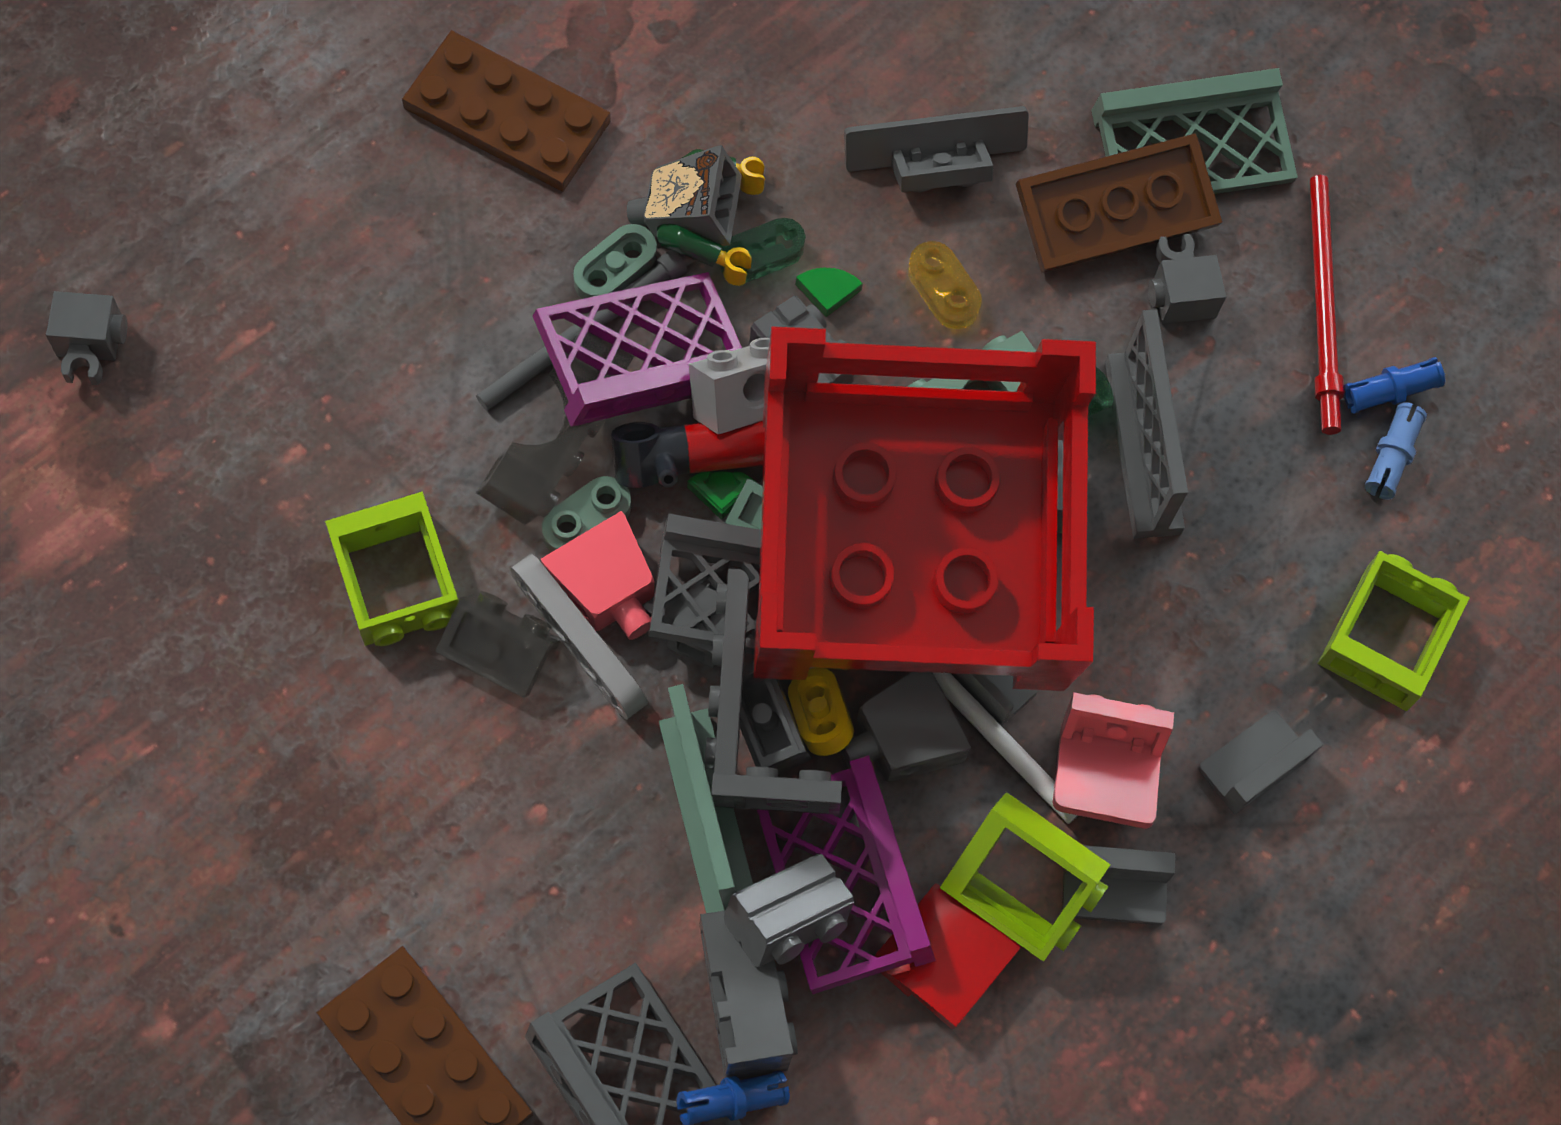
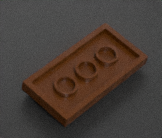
[402,30,611,192]
[1015,133,1222,273]
[316,946,533,1125]

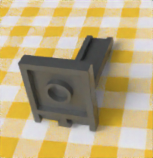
[705,569,842,815]

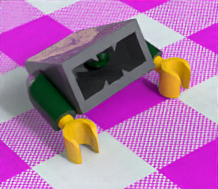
[627,145,765,286]

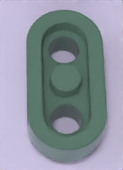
[573,224,657,299]
[542,476,631,552]

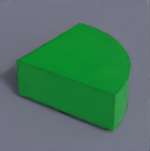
[795,267,863,317]
[687,471,757,520]

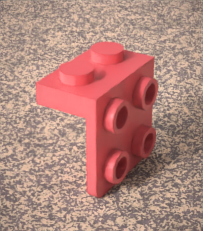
[1052,692,1174,829]

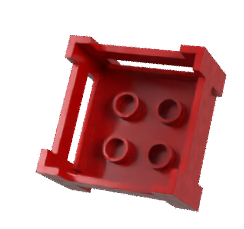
[753,326,1096,691]

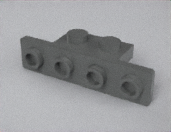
[844,106,1029,192]

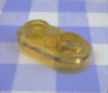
[908,241,982,329]

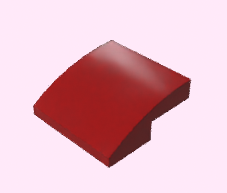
[874,883,1021,1029]

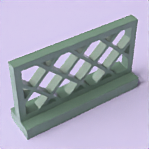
[1091,68,1298,194]
[659,684,753,913]

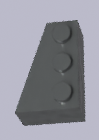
[699,910,798,1079]

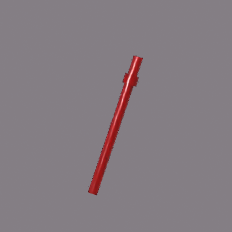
[1310,175,1344,435]

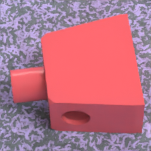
[541,511,655,640]

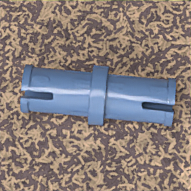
[1365,403,1427,500]

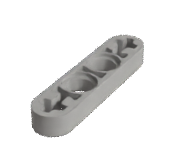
[510,554,648,720]

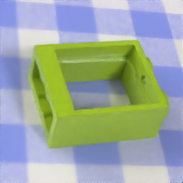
[325,491,462,646]
[1317,551,1470,711]
[940,792,1111,962]

